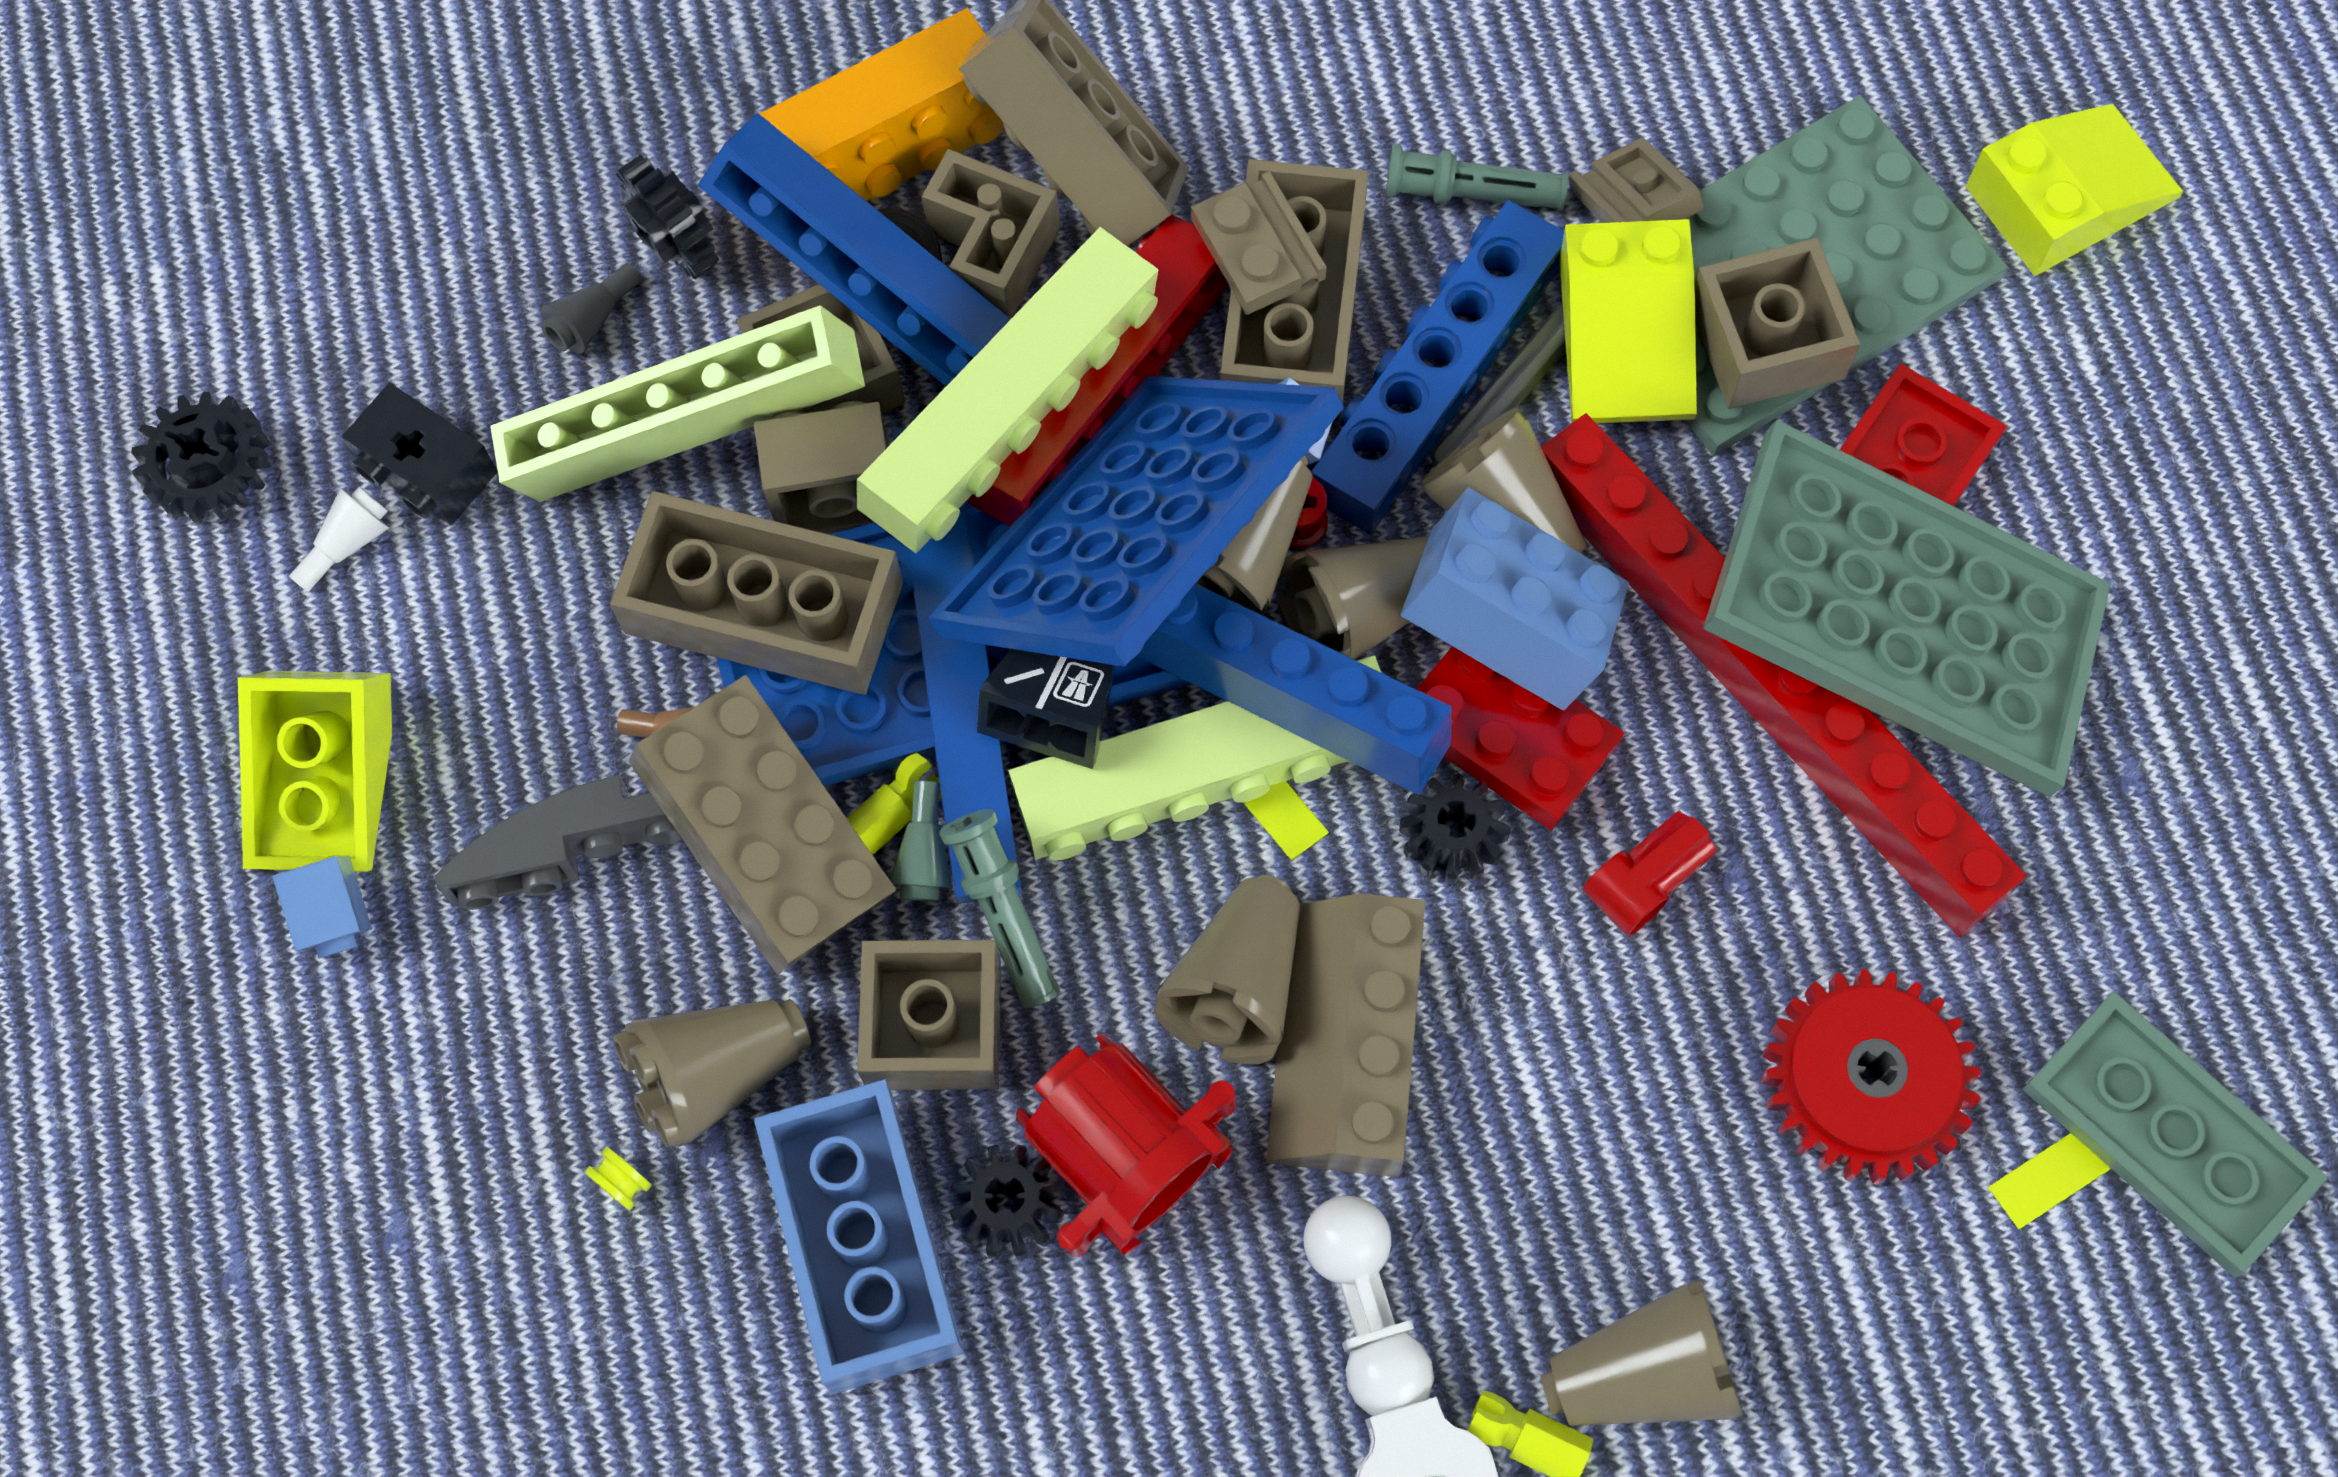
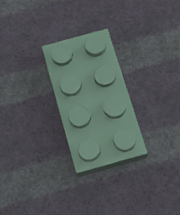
[2022,991,2329,1278]

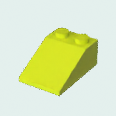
[1965,103,2184,276]
[1559,219,1697,423]
[238,671,392,872]

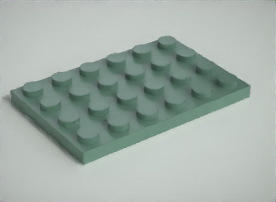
[1684,95,2008,457]
[1703,419,2111,797]

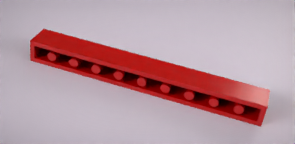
[1541,413,2027,938]

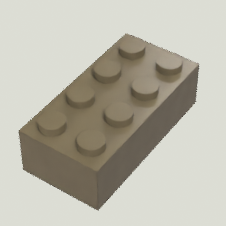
[1220,159,1369,420]
[610,491,903,695]
[629,675,896,975]

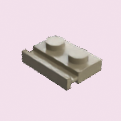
[1568,137,1704,223]
[1191,171,1326,315]

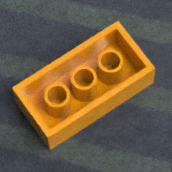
[759,8,1005,201]

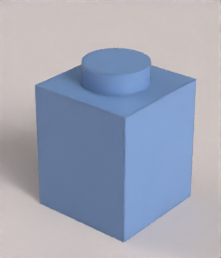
[272,856,372,959]

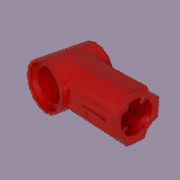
[1582,810,1717,938]

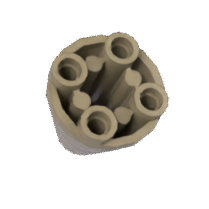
[613,999,811,1147]

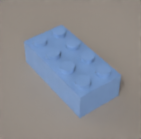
[754,1079,965,1395]

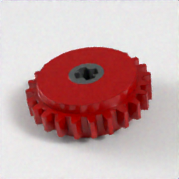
[1761,969,1981,1184]

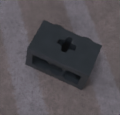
[341,382,498,526]

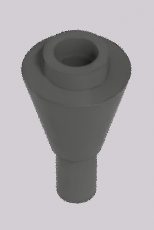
[541,263,641,354]

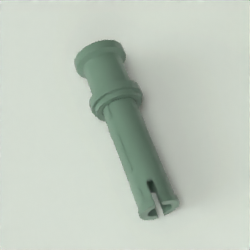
[1385,144,1569,211]
[939,809,1060,1008]

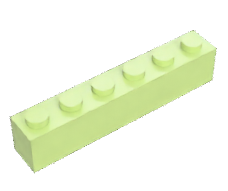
[857,227,1159,554]
[490,305,865,502]
[1008,655,1381,861]

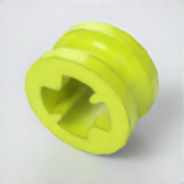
[584,1146,652,1211]

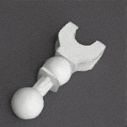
[1304,1196,1498,1477]

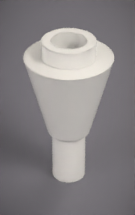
[289,487,389,592]

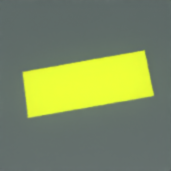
[1243,781,1329,861]
[1988,1133,2111,1230]

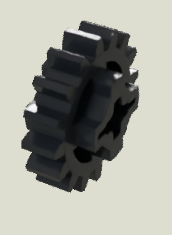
[616,154,719,280]
[131,391,273,524]

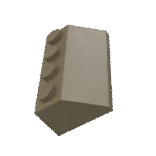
[959,0,1189,246]
[1266,893,1426,1178]

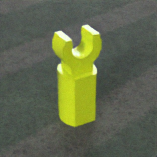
[847,753,942,855]
[1467,1390,1593,1477]

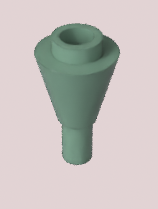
[889,781,953,902]

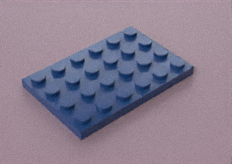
[928,376,1344,667]

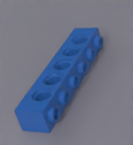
[1307,200,1564,535]

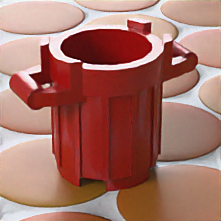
[1016,1033,1237,1257]

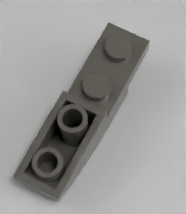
[435,775,682,910]

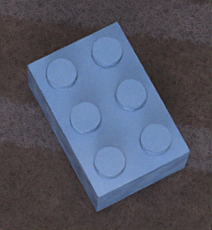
[1400,487,1629,711]

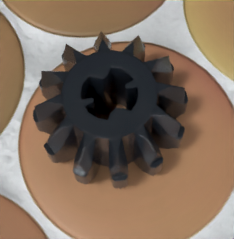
[1399,773,1511,886]
[950,1144,1064,1260]

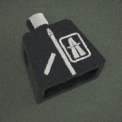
[977,649,1114,769]

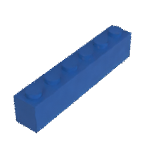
[697,112,1011,386]
[1137,583,1452,795]

